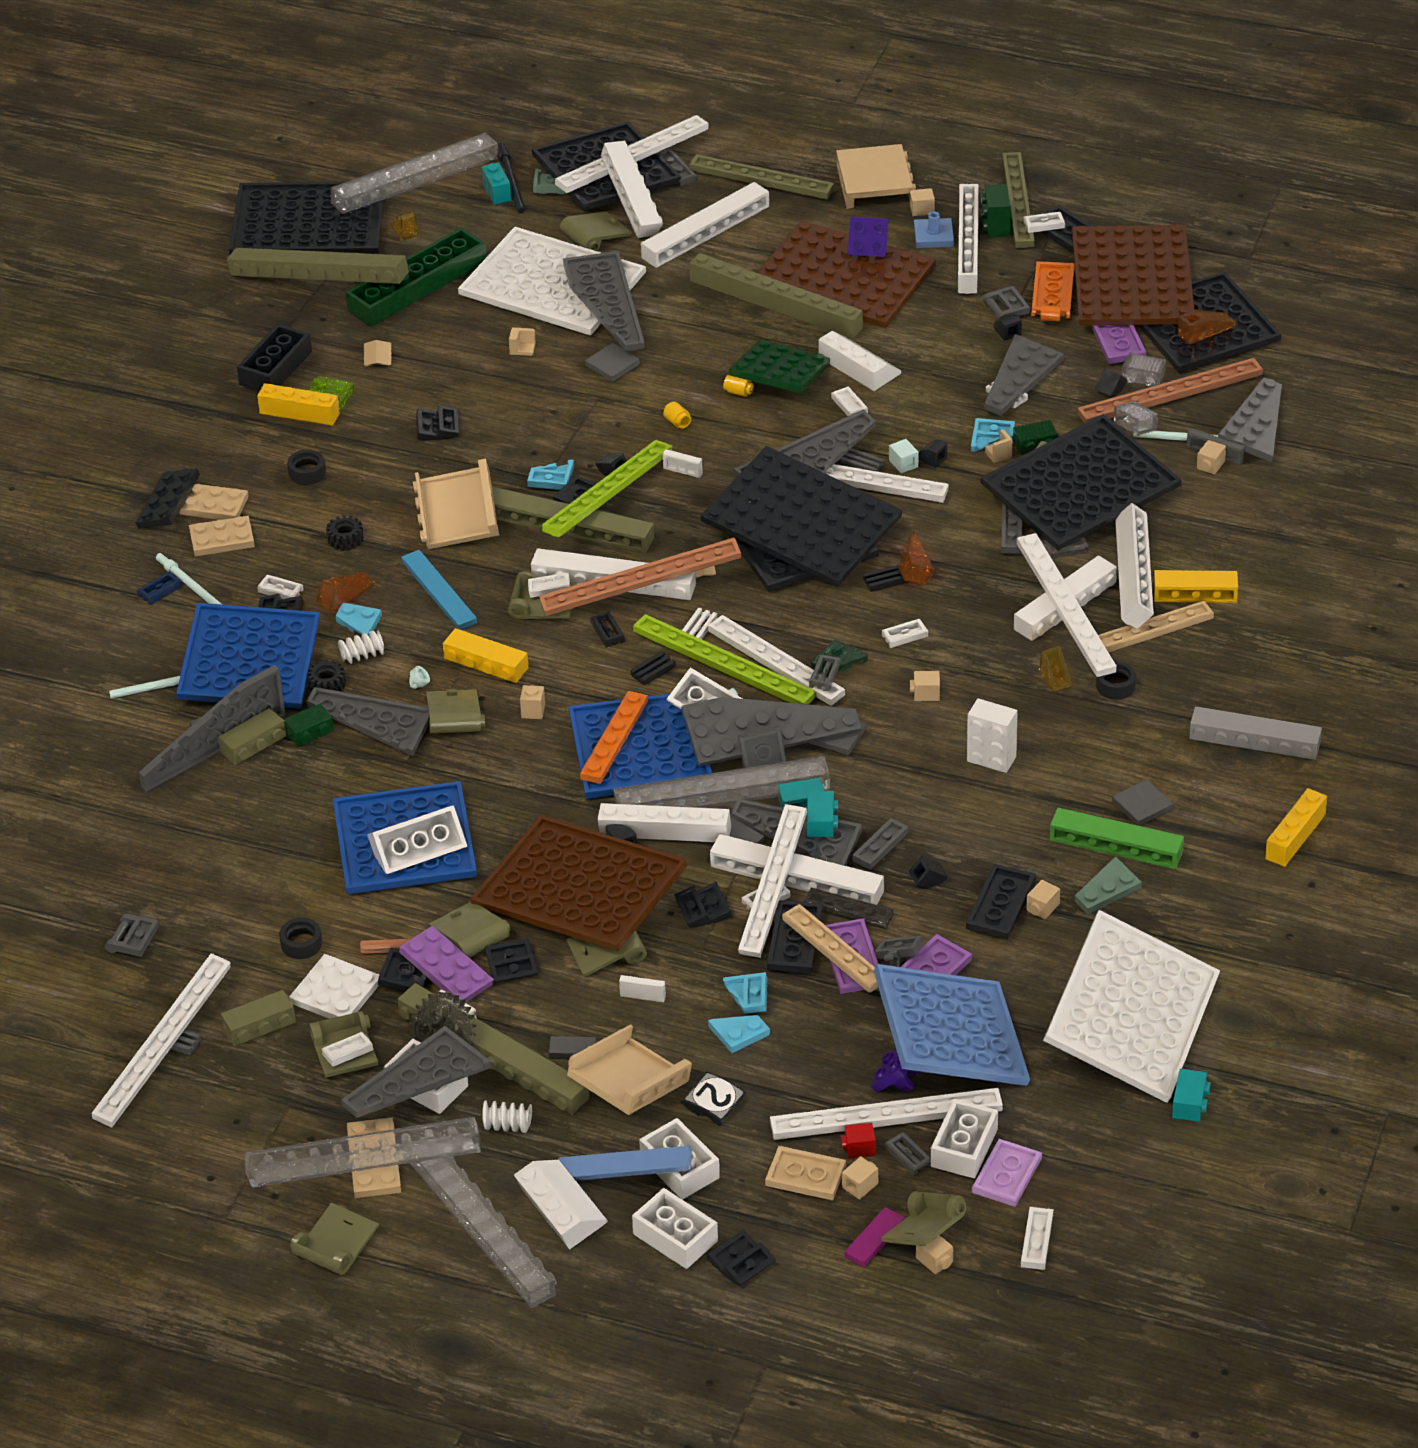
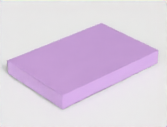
[972,1139,1042,1207]

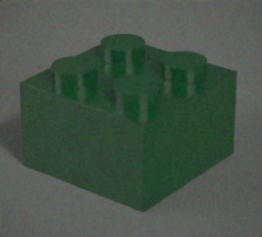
[981,184,1011,238]

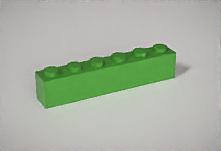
[1050,808,1184,869]

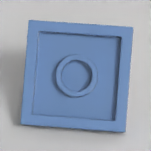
[914,211,954,248]

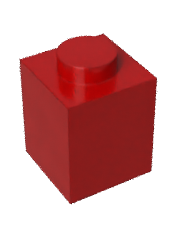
[841,1123,876,1159]

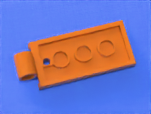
[1032,262,1074,321]

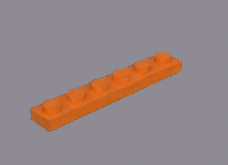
[580,691,648,784]

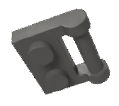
[982,286,1030,320]
[105,913,159,957]

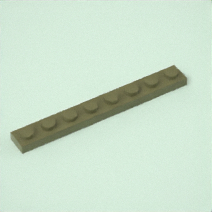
[1002,152,1034,248]
[689,154,834,199]

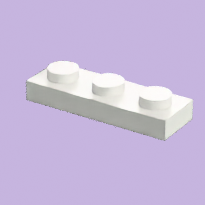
[1021,1207,1053,1270]

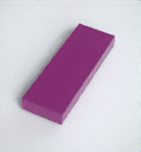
[844,1207,905,1267]

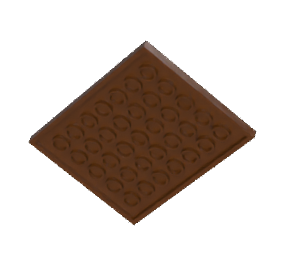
[758,221,936,328]
[1072,224,1195,326]
[470,815,688,951]

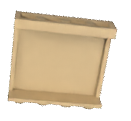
[836,144,916,209]
[413,459,499,549]
[567,1025,692,1115]

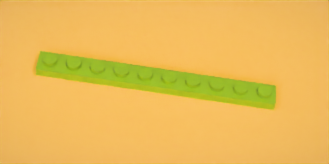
[542,440,672,537]
[633,614,816,705]

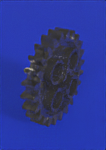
[408,992,476,1045]

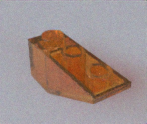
[1178,310,1237,345]
[898,531,935,585]
[316,572,375,610]

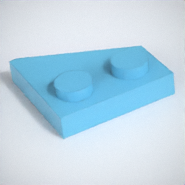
[971,418,1015,452]
[527,460,574,490]
[336,603,382,636]
[723,972,767,1014]
[708,1015,770,1053]

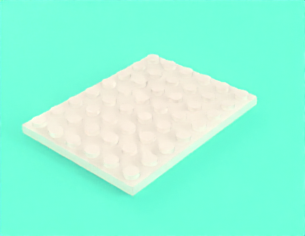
[458,227,646,335]
[1043,910,1220,1103]

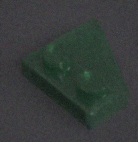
[811,639,868,676]

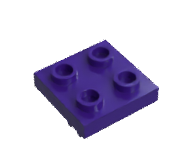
[848,216,889,257]
[871,1049,921,1093]

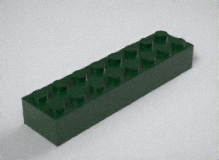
[345,227,487,327]

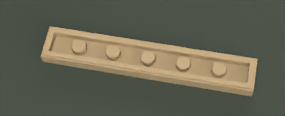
[1098,601,1214,653]
[782,904,878,993]

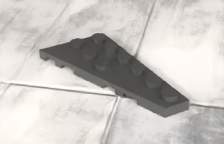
[984,334,1064,416]
[1218,377,1282,462]
[307,687,429,757]
[731,798,862,866]
[341,1026,492,1118]

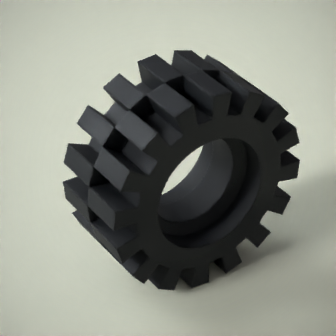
[326,515,364,551]
[307,659,346,692]

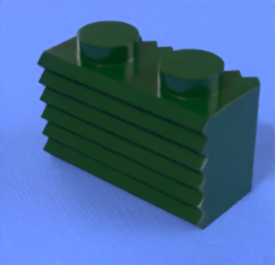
[1013,419,1058,455]
[283,703,334,747]

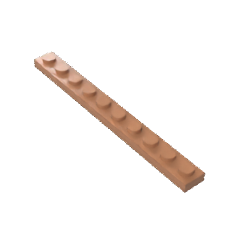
[1077,358,1263,424]
[539,537,741,616]

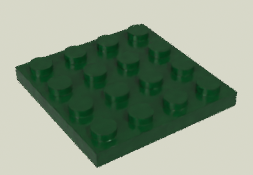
[729,340,830,393]

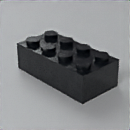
[237,323,312,391]

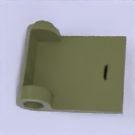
[560,211,632,251]
[508,571,577,619]
[426,689,485,733]
[429,902,510,958]
[566,930,647,977]
[309,1011,379,1078]
[881,1191,966,1246]
[290,1203,379,1275]

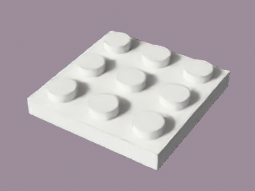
[289,954,379,1019]

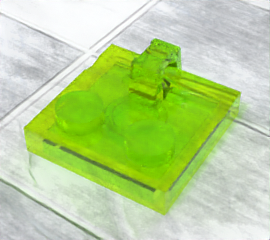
[309,376,355,412]

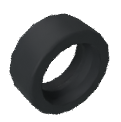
[287,449,326,485]
[1096,661,1136,699]
[279,917,323,959]

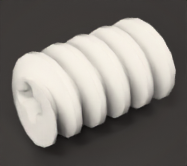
[338,630,384,664]
[482,1100,532,1133]

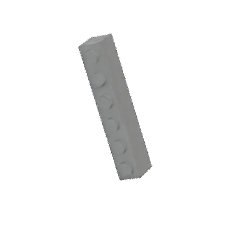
[1189,706,1322,760]

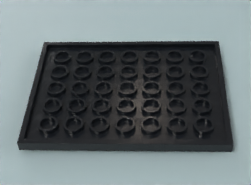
[229,181,387,256]
[980,414,1182,551]
[701,446,903,587]

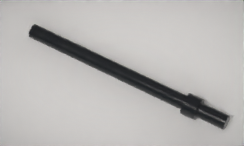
[498,143,525,214]

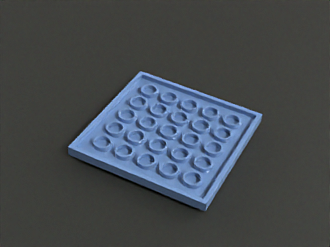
[874,964,1030,1086]

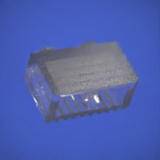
[1122,352,1166,386]
[1114,401,1158,436]

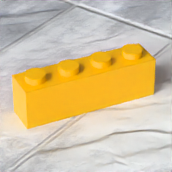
[257,383,340,426]
[1154,570,1238,603]
[443,628,528,683]
[1265,788,1327,867]

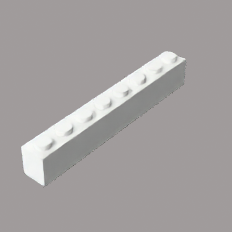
[641,182,769,268]
[958,184,978,294]
[1116,503,1154,629]
[531,548,696,600]
[710,834,884,909]

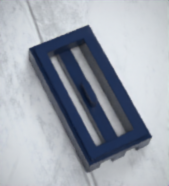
[137,572,182,605]

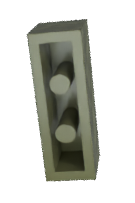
[218,708,286,765]
[221,990,296,1046]

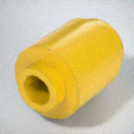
[723,375,754,397]
[663,402,691,429]

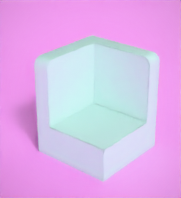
[889,439,918,474]

